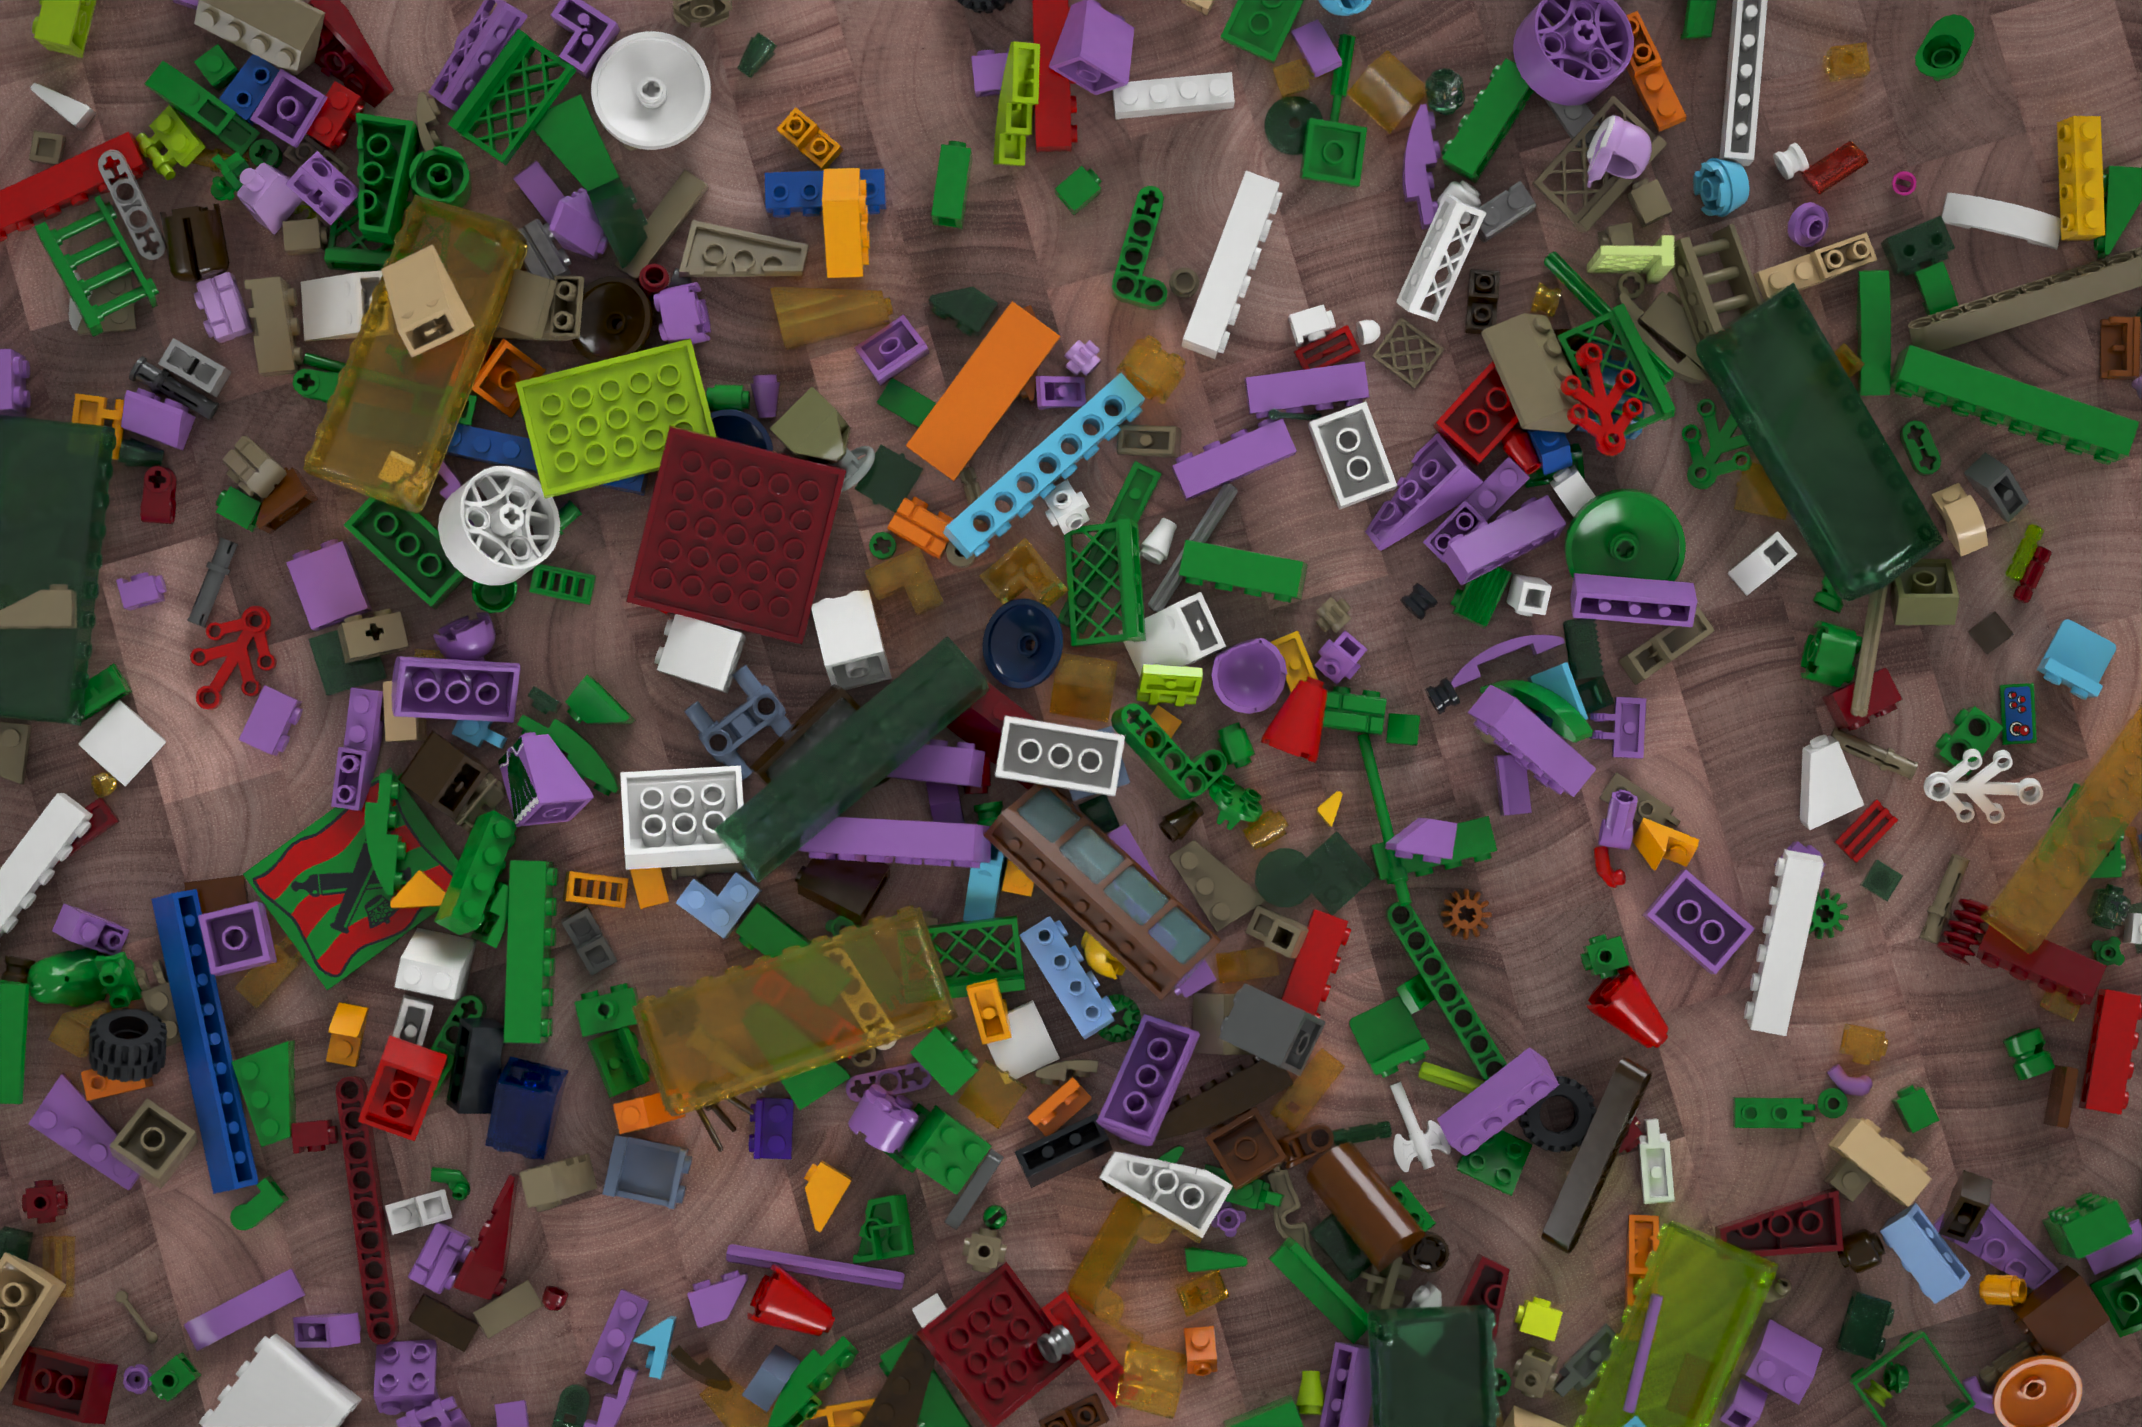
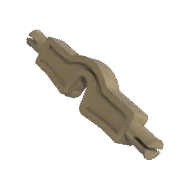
[1267,1164,1315,1260]

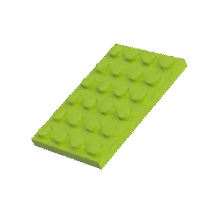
[515,338,716,499]

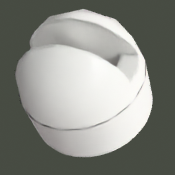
[1356,320,1380,345]

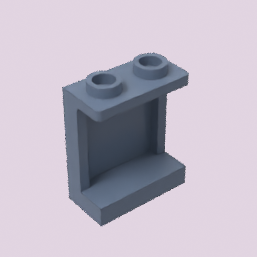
[603,1134,692,1209]

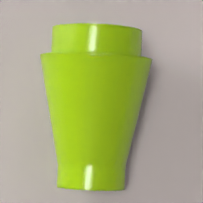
[1296,1371,1324,1415]

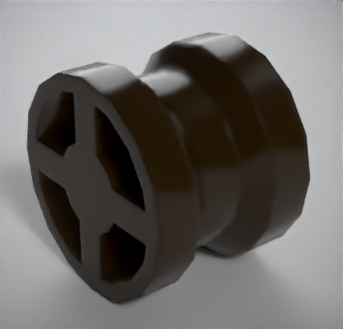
[1,956,36,984]

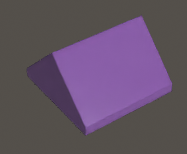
[854,315,929,386]

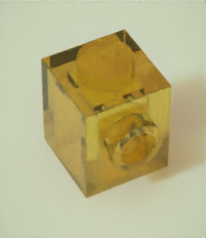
[1823,42,1871,82]
[1839,1023,1888,1066]

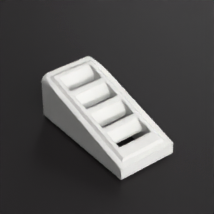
[31,83,96,130]

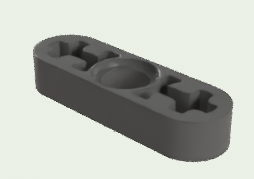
[944,1149,1004,1231]

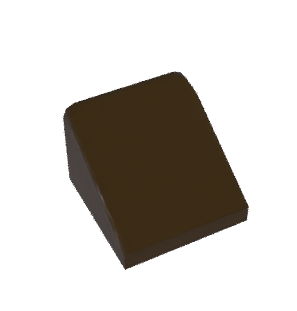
[1968,611,2014,654]

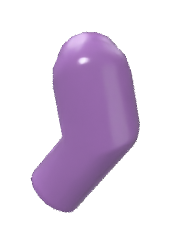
[1827,1064,1873,1096]
[1962,1376,1995,1414]

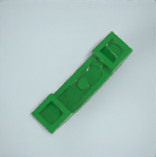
[1480,680,1593,743]

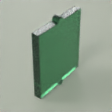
[855,444,923,513]

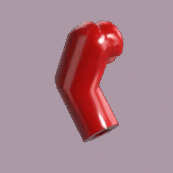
[1593,846,1626,888]

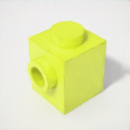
[1514,1297,1563,1342]

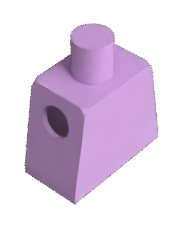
[237,163,303,235]

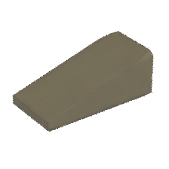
[1117,424,1182,458]

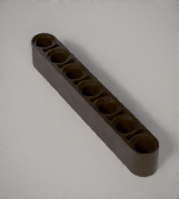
[1541,1057,1652,1254]

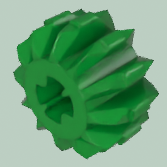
[1809,888,1849,939]

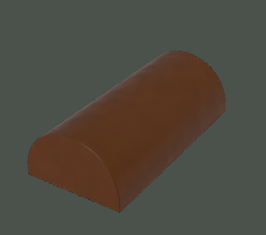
[1306,1143,1427,1272]

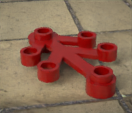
[1560,343,1643,456]
[190,606,277,710]

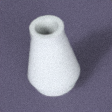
[1140,518,1177,565]

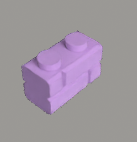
[194,272,253,343]

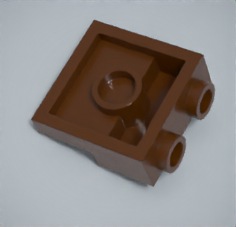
[1205,1107,1288,1191]

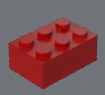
[1433,361,1519,467]

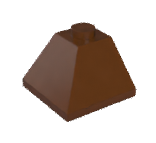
[256,467,318,534]

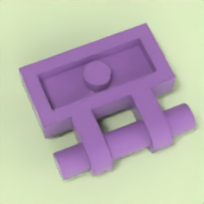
[396,1396,471,1427]

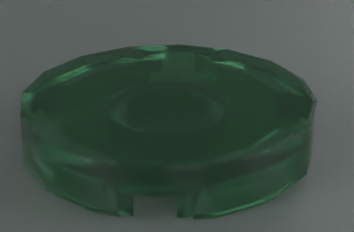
[1255,848,1315,908]

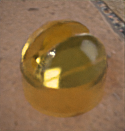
[91,772,117,798]

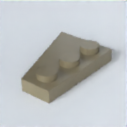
[1169,840,1267,932]

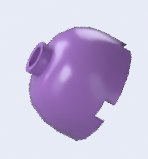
[433,612,496,661]

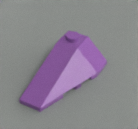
[1365,433,1483,551]

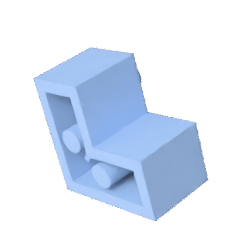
[676,872,762,939]

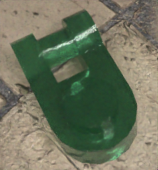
[552,1384,591,1427]

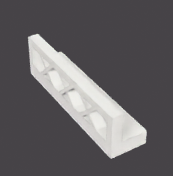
[1396,193,1486,322]

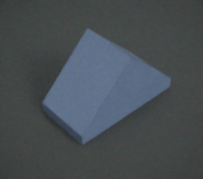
[742,1345,801,1412]

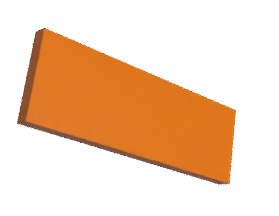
[906,301,1061,482]

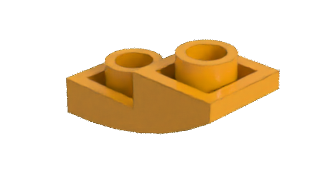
[776,107,844,171]
[624,848,669,909]

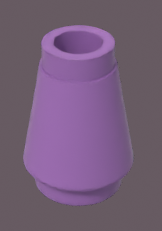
[750,374,780,418]

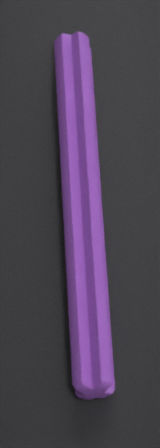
[726,1244,904,1290]

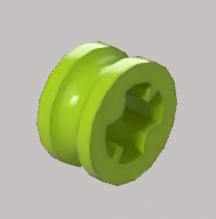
[1862,1379,1893,1408]

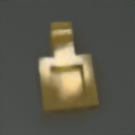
[1272,58,1327,98]

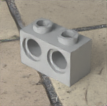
[158,338,232,398]

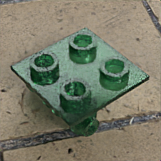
[1292,831,1377,915]

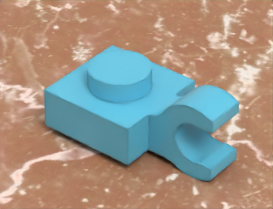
[451,720,508,749]

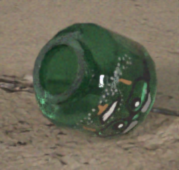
[1425,68,1465,115]
[2087,884,2131,930]

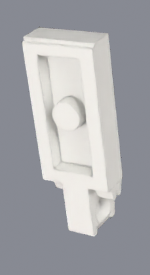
[1638,1118,1675,1204]

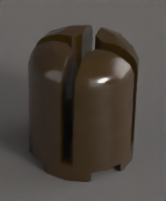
[160,204,229,282]

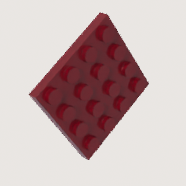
[916,1262,1078,1427]

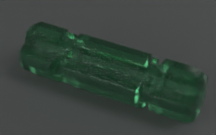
[1333,1121,1392,1146]

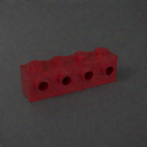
[1976,917,2107,1006]

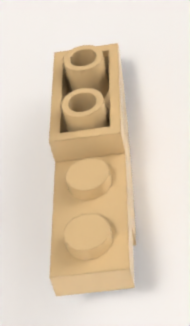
[1754,232,1877,302]

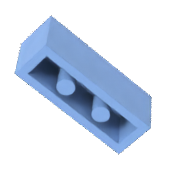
[1880,1203,1971,1304]

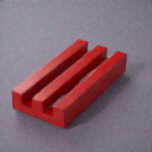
[1294,325,1361,370]
[1834,799,1898,863]

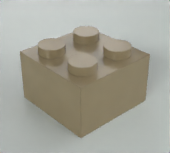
[109,1098,198,1189]

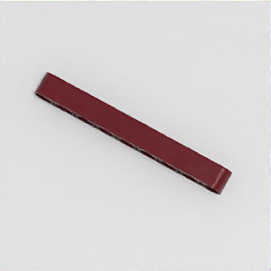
[336,1076,399,1344]

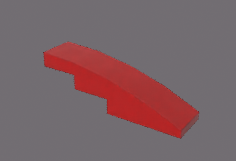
[1041,1291,1140,1408]

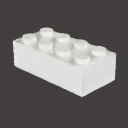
[995,716,1125,797]

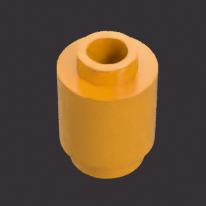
[1979,1275,2027,1306]

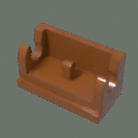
[2099,317,2140,380]

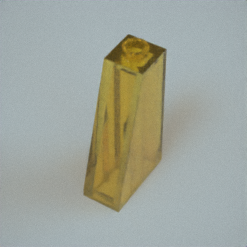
[770,287,894,350]

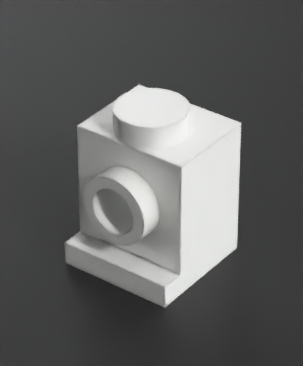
[1288,304,1336,347]

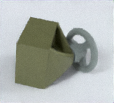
[770,387,875,492]

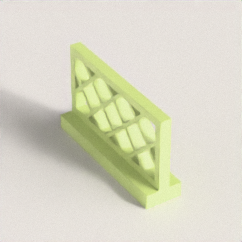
[1587,235,1674,284]

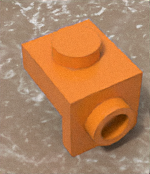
[1184,1326,1217,1376]

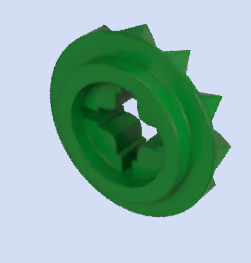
[1098,994,1141,1042]

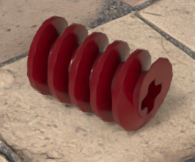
[1937,899,1996,966]

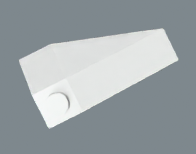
[1099,1151,1233,1238]

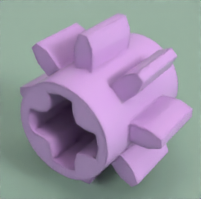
[1064,340,1101,377]

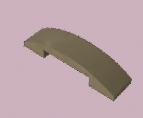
[1616,292,1707,385]

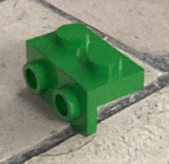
[587,1026,650,1098]

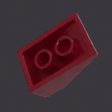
[12,1345,118,1425]

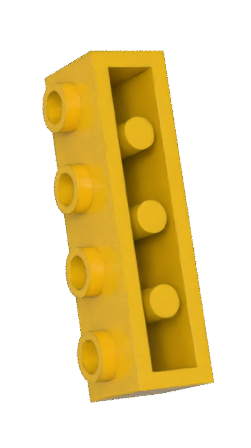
[2057,116,2105,241]

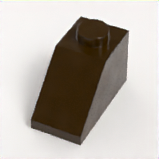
[1939,1170,1993,1244]

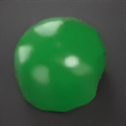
[471,581,518,613]

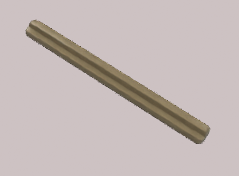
[1851,563,1890,717]

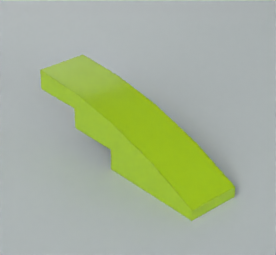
[993,41,1040,166]

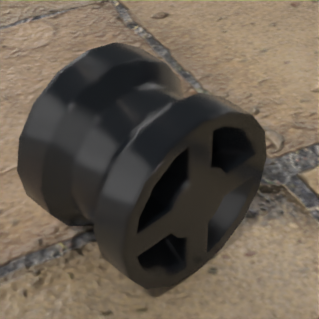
[1400,583,1438,620]
[1425,677,1460,715]

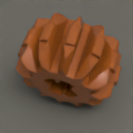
[1440,889,1492,940]

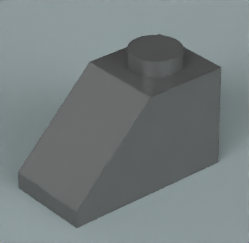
[1964,452,2029,523]

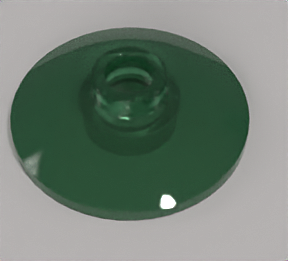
[1264,96,1323,155]

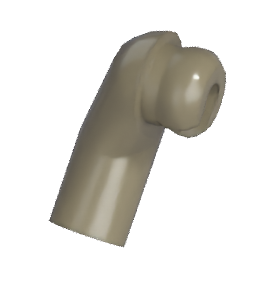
[1744,1277,1792,1303]

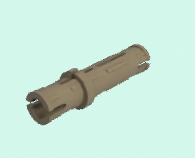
[1830,727,1919,780]
[1919,854,1970,944]

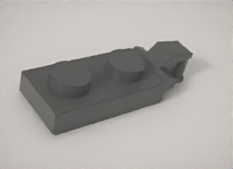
[1554,1323,1628,1398]

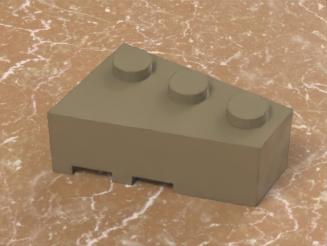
[244,276,303,377]
[519,1153,597,1212]

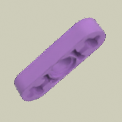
[846,1062,932,1102]

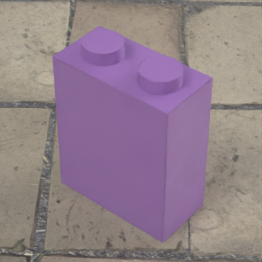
[286,539,372,631]

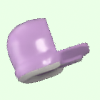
[1587,115,1652,188]

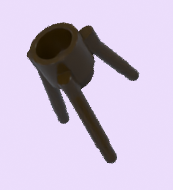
[689,1080,754,1152]

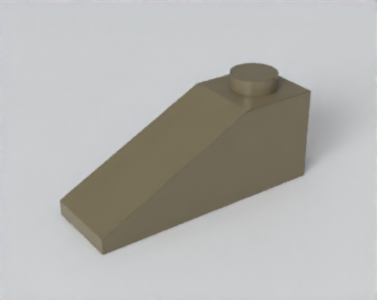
[0,584,77,629]

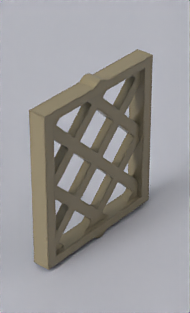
[1372,317,1444,389]

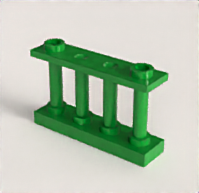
[34,195,159,337]

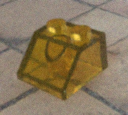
[1049,653,1118,723]

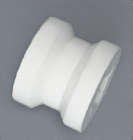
[1773,143,1809,180]

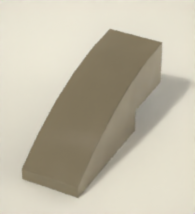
[1618,606,1715,685]

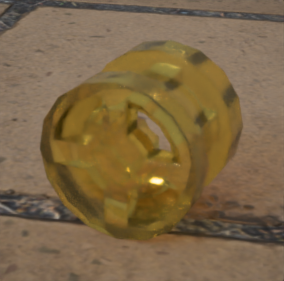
[1530,282,1562,318]

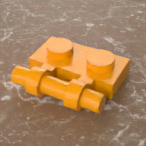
[67,393,125,460]

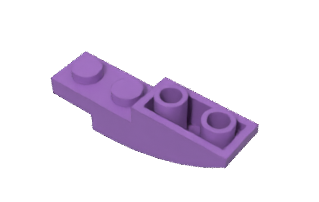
[1402,104,1441,230]
[1423,457,1530,563]
[331,687,384,811]

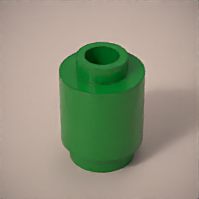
[706,384,750,412]
[1217,722,1256,769]

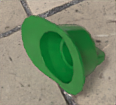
[1915,14,1975,82]

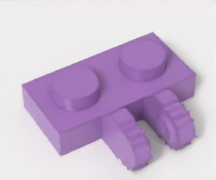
[1589,697,1646,759]

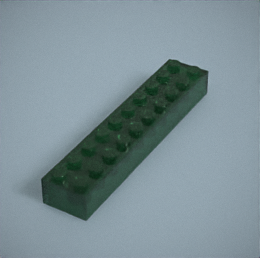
[714,636,990,883]

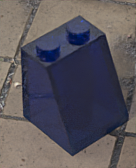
[485,1056,568,1160]

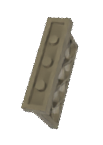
[1532,95,1667,233]

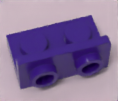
[749,1097,794,1159]

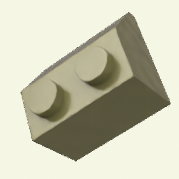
[1890,559,1960,626]

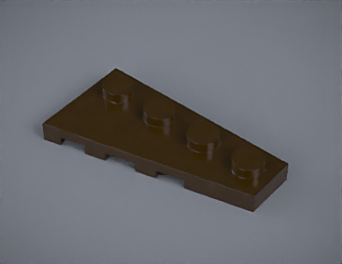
[860,1338,935,1427]

